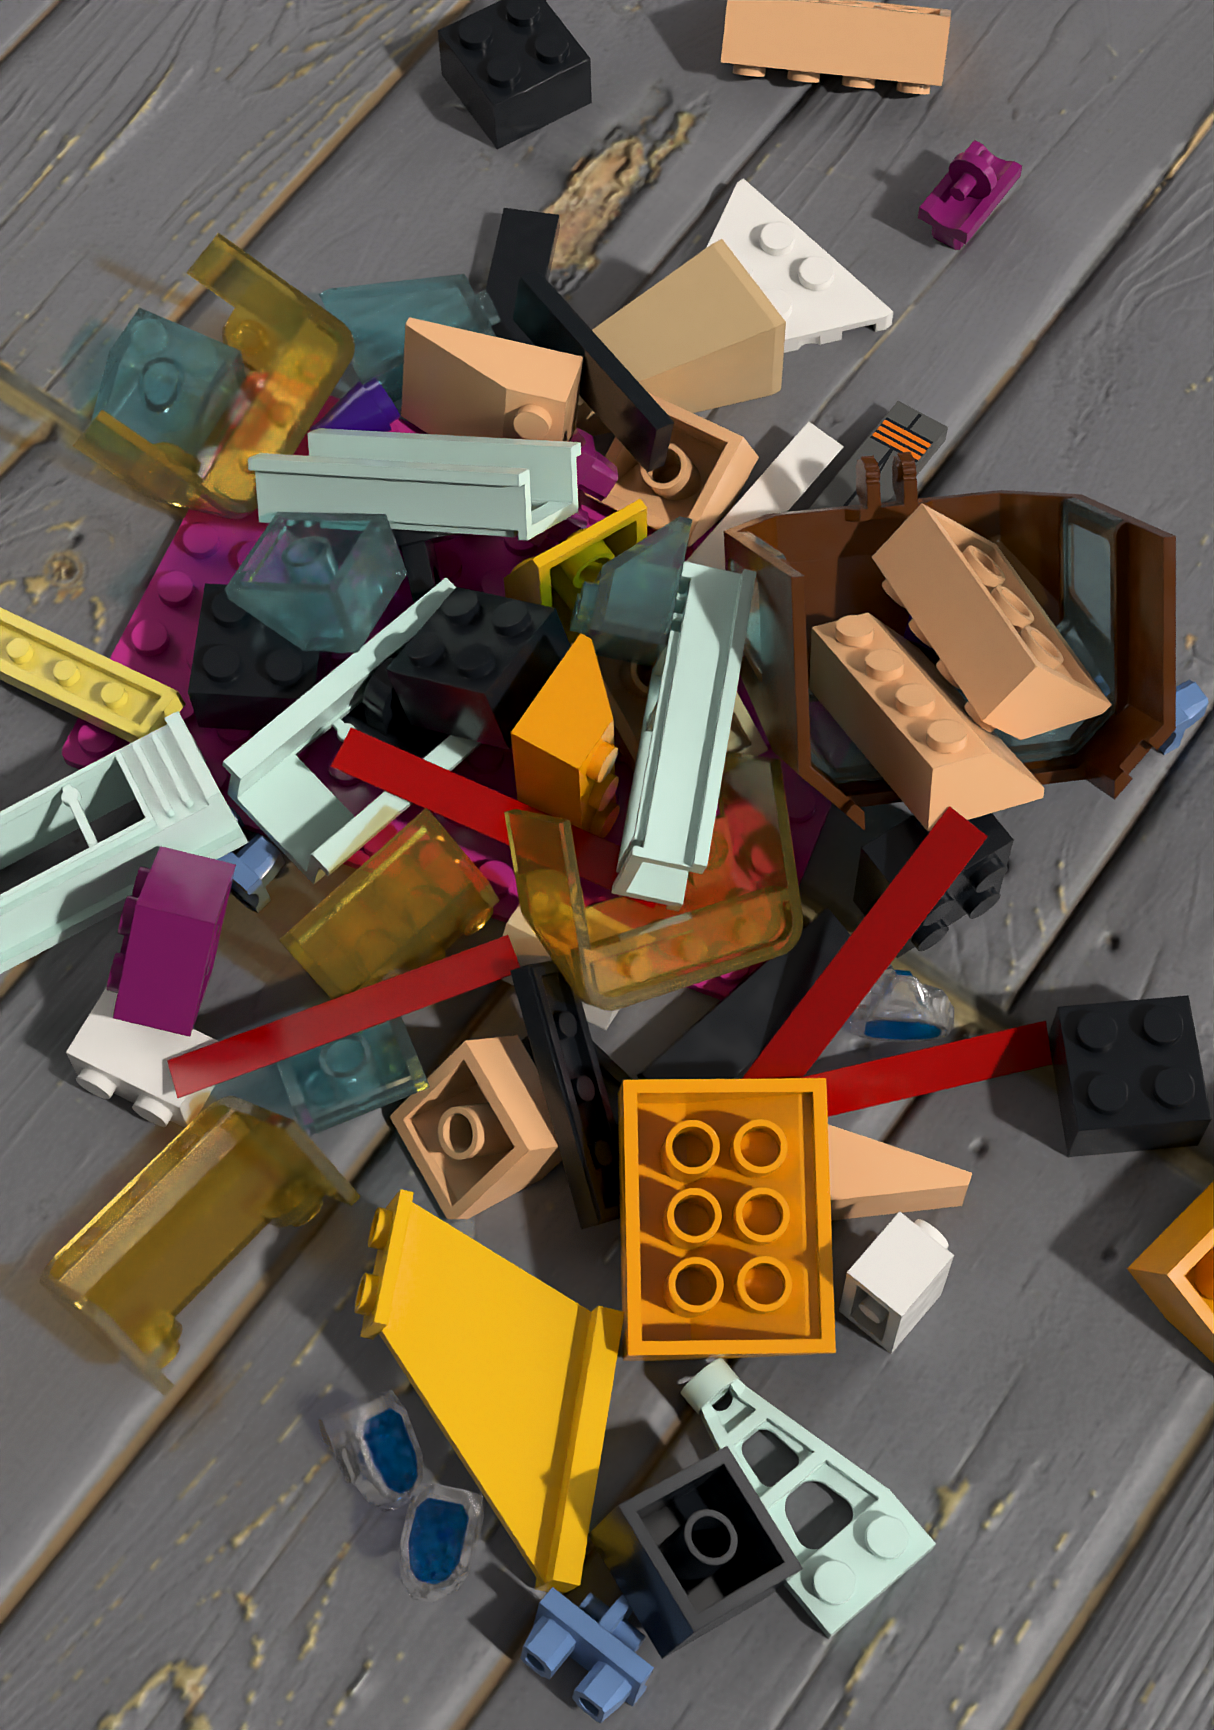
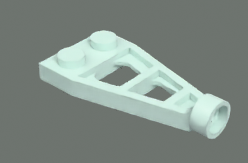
[681,1358,936,1639]

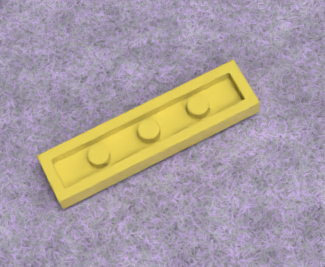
[0,607,186,743]

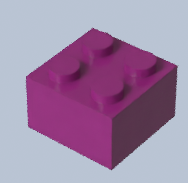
[107,846,236,1037]

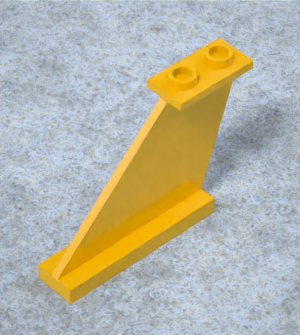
[354,1189,625,1594]

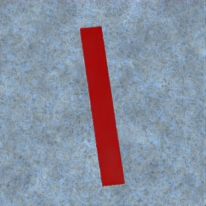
[330,727,656,909]
[742,806,988,1079]
[167,935,520,1098]
[799,1020,1052,1117]

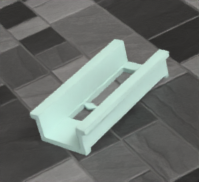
[248,428,581,541]
[611,561,757,911]
[222,577,483,884]
[0,711,248,974]

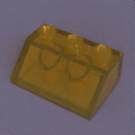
[279,808,499,1000]

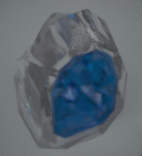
[850,964,954,1043]
[318,1389,423,1512]
[399,1483,487,1603]

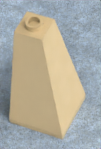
[575,239,786,436]

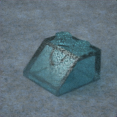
[89,307,249,479]
[225,512,407,653]
[569,516,692,667]
[276,1016,430,1139]

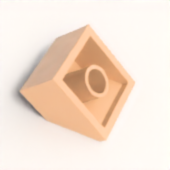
[585,392,759,547]
[390,1035,562,1225]

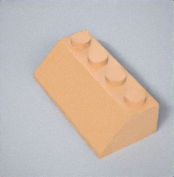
[721,0,951,94]
[872,503,1112,740]
[809,613,1044,831]

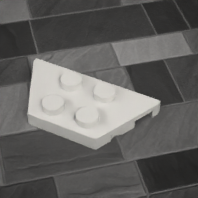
[707,178,893,353]

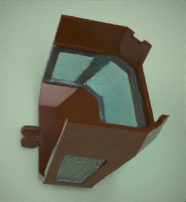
[723,452,1176,830]

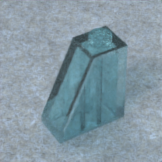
[319,274,501,403]

